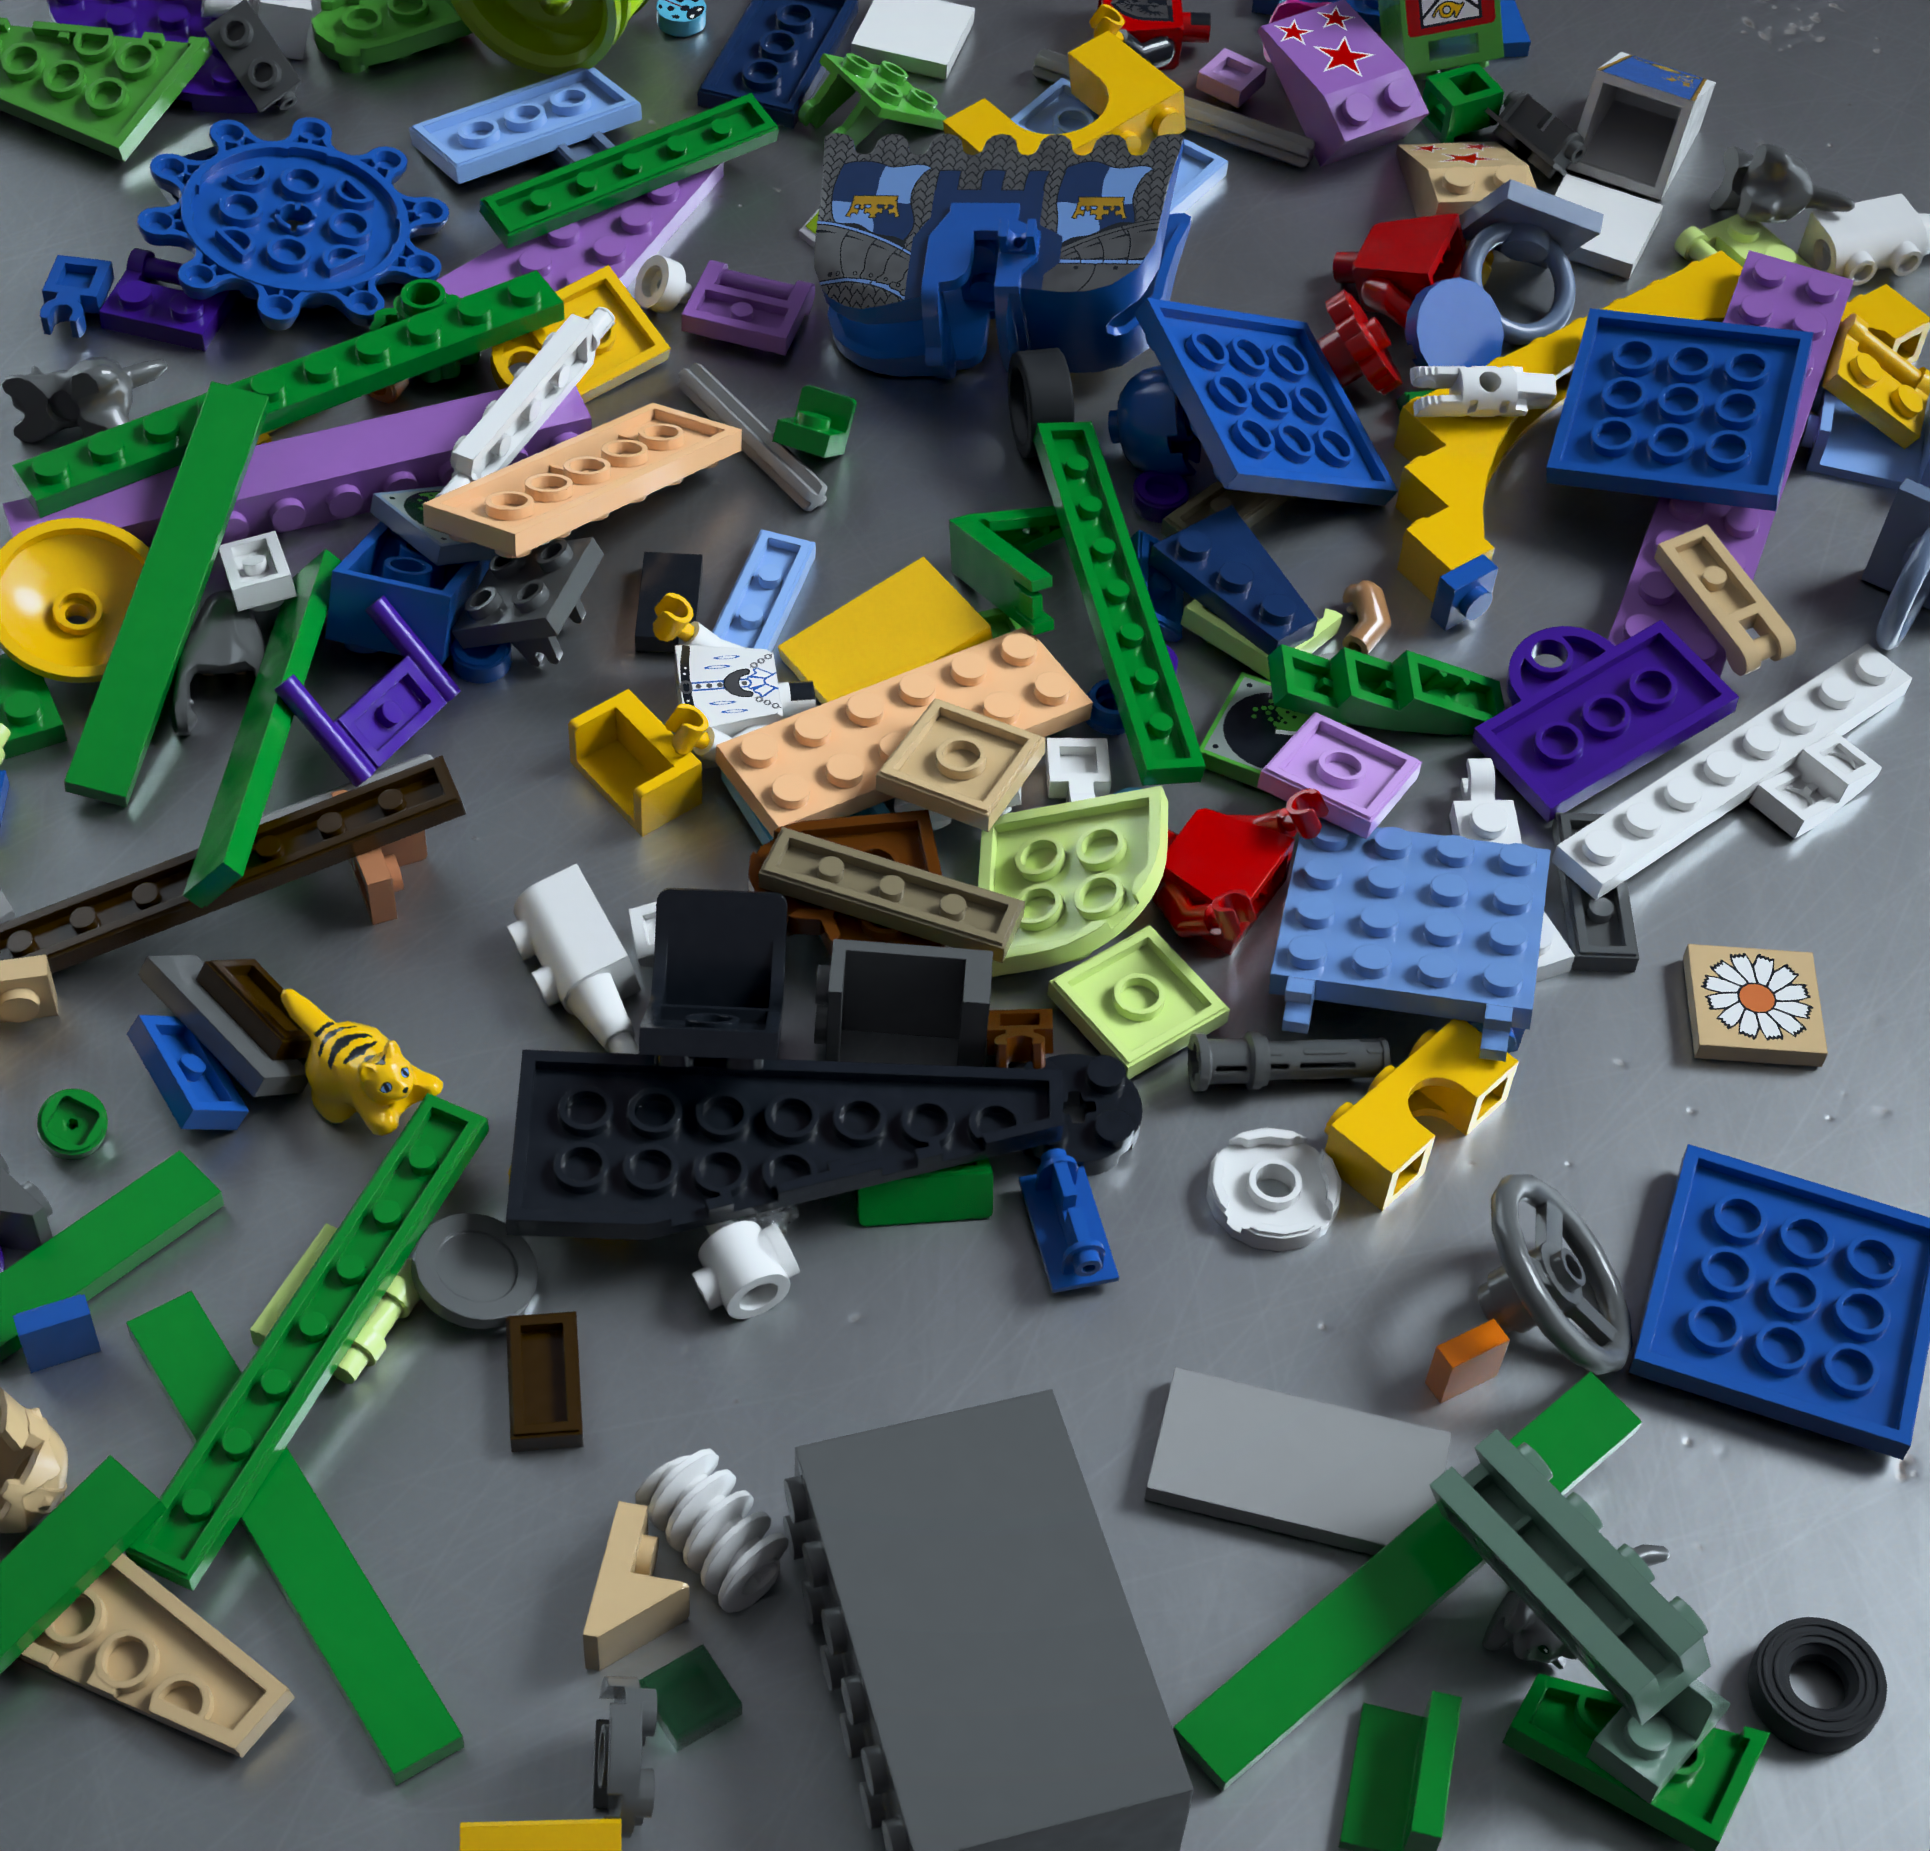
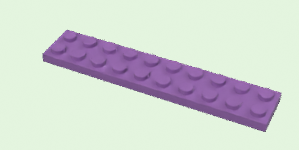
[1608,250,1854,677]

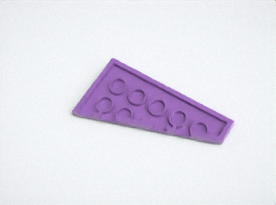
[436,163,724,298]

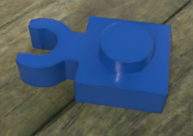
[40,255,115,338]

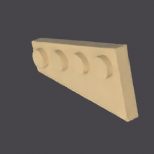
[18,1553,295,1758]

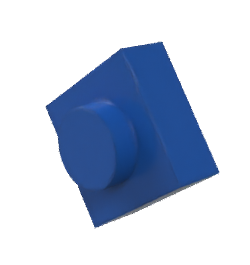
[1430,554,1499,631]

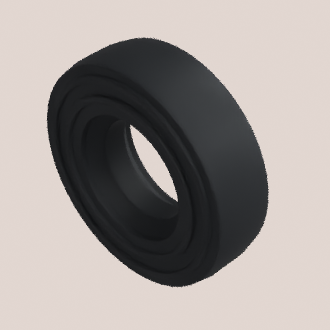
[1748,1617,1887,1753]

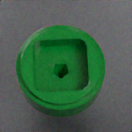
[37,1089,108,1160]

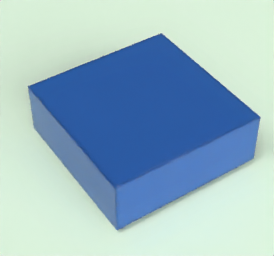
[13,1294,101,1373]

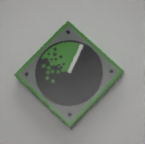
[1200,672,1350,789]

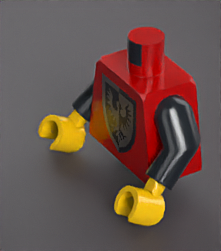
[1089,0,1211,70]

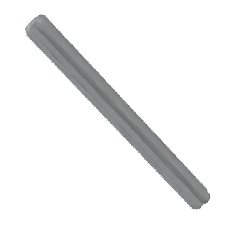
[1033,49,1315,168]

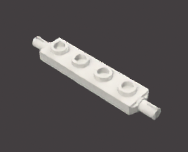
[435,307,615,498]

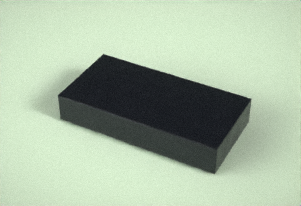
[635,552,703,653]

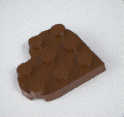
[748,810,945,957]

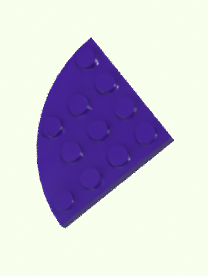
[47,0,258,114]

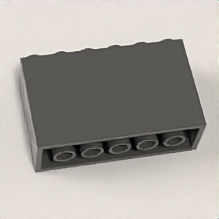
[783,1389,1194,1851]

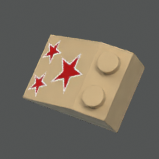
[1396,141,1537,250]

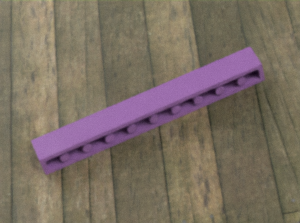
[2,386,592,548]

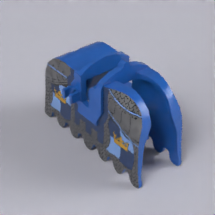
[814,133,1192,379]

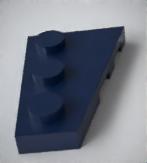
[1148,505,1318,656]

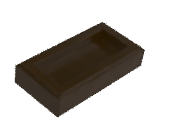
[196,959,312,1061]
[506,1311,584,1452]

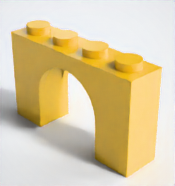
[943,30,1186,156]

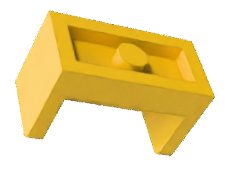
[568,689,702,837]

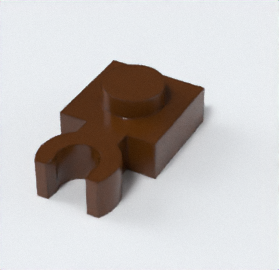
[987,1009,1053,1069]

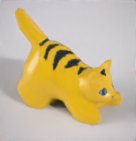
[281,989,443,1136]

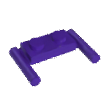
[274,595,461,788]

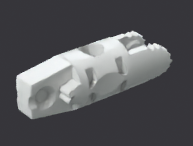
[1410,366,1557,417]

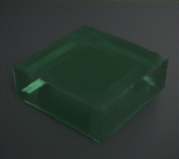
[639,1644,742,1752]

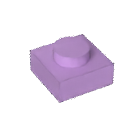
[1196,48,1267,108]

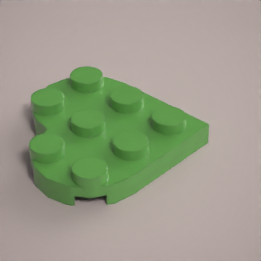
[311,0,473,73]

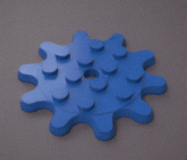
[137,117,449,331]

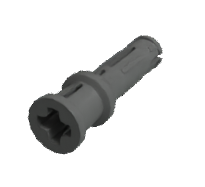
[1188,1031,1390,1092]

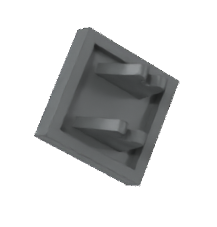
[451,537,604,667]

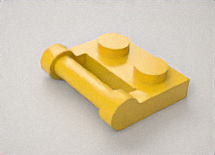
[1822,313,1930,449]

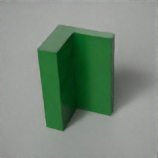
[1338,1690,1462,1851]

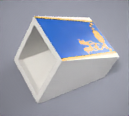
[1566,52,1716,200]

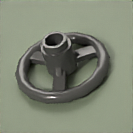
[1477,1174,1633,1375]

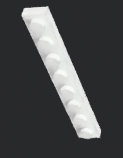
[1551,643,1912,900]

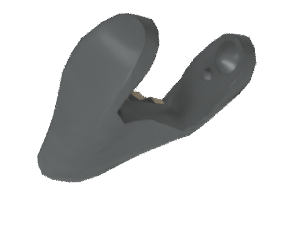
[169,591,266,736]

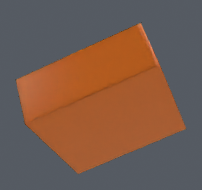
[1425,1318,1510,1404]

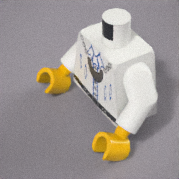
[653,593,816,770]

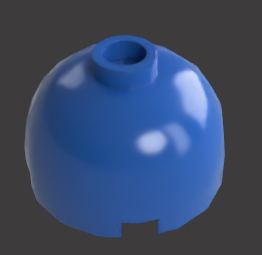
[1108,365,1201,477]

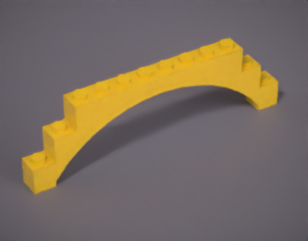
[1394,250,1930,603]

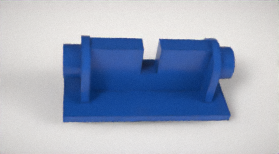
[1018,1148,1119,1293]

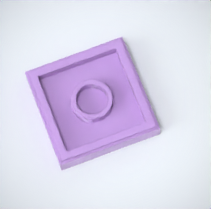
[1257,712,1422,839]

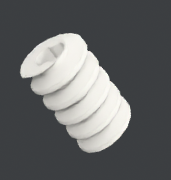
[635,1448,789,1613]

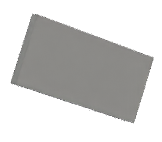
[1144,1367,1452,1555]

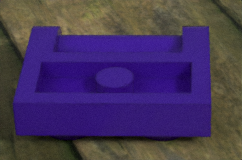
[99,248,241,352]

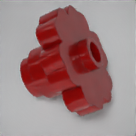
[1317,289,1403,395]

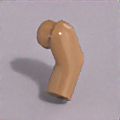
[1342,580,1392,655]

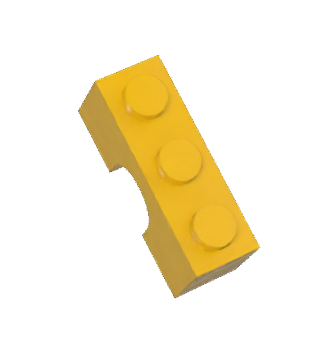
[1324,1019,1519,1211]

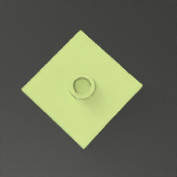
[1047,925,1230,1079]

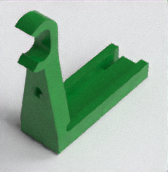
[949,504,1064,636]

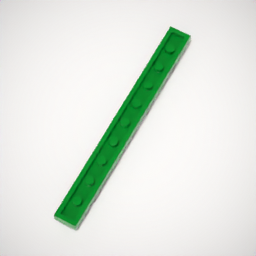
[12,270,565,518]

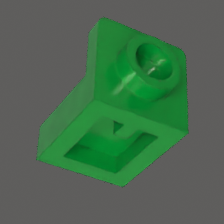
[772,385,857,458]

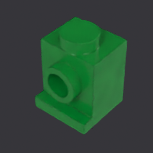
[1421,63,1504,143]

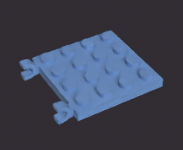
[1269,819,1551,1062]

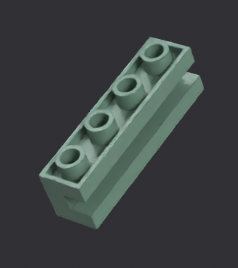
[1430,1429,1711,1726]

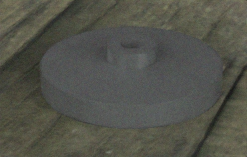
[411,1213,538,1329]

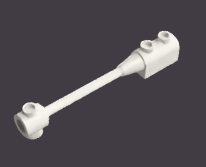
[1798,193,1930,286]
[506,863,800,1319]

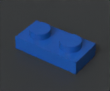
[127,1015,249,1130]

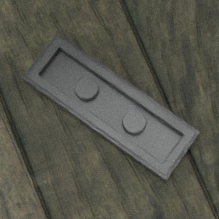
[1552,812,1639,972]
[138,955,308,1097]

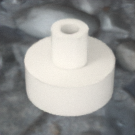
[635,255,692,314]

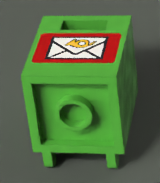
[1378,0,1504,80]

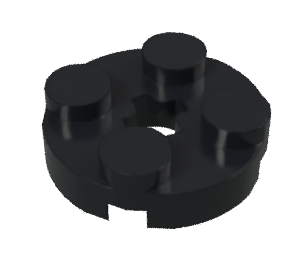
[1021,1054,1142,1176]

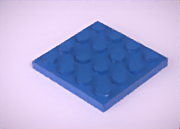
[1134,298,1399,506]
[1546,308,1814,511]
[1628,1144,1930,1460]

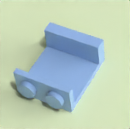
[1800,371,1930,490]

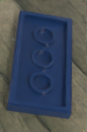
[697,0,859,129]

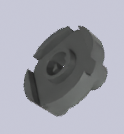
[593,1676,657,1838]

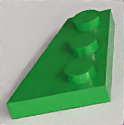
[1502,1673,1770,1851]

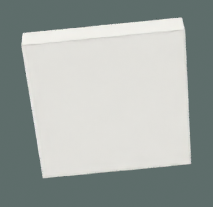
[851,0,975,80]
[1554,174,1664,279]

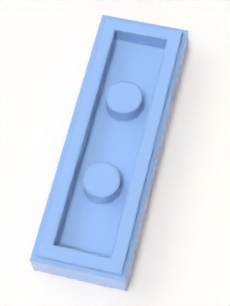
[712,529,816,652]

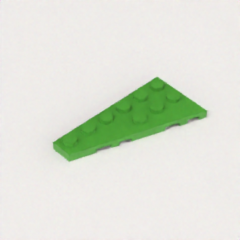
[0,17,213,162]

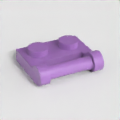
[681,260,815,355]

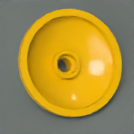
[0,518,150,683]

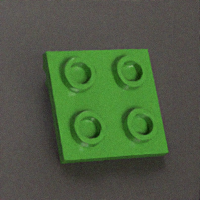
[798,53,947,147]

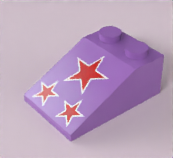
[1257,0,1429,167]

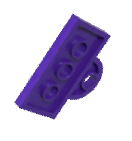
[1472,620,1739,823]

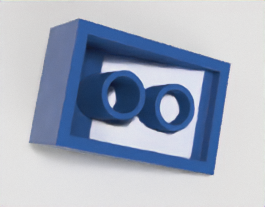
[325,521,492,664]

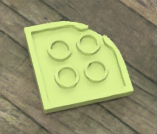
[978,785,1168,977]

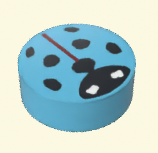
[656,0,706,37]

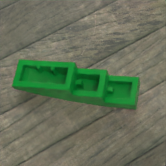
[1267,644,1505,735]

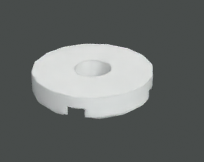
[1206,1127,1341,1252]

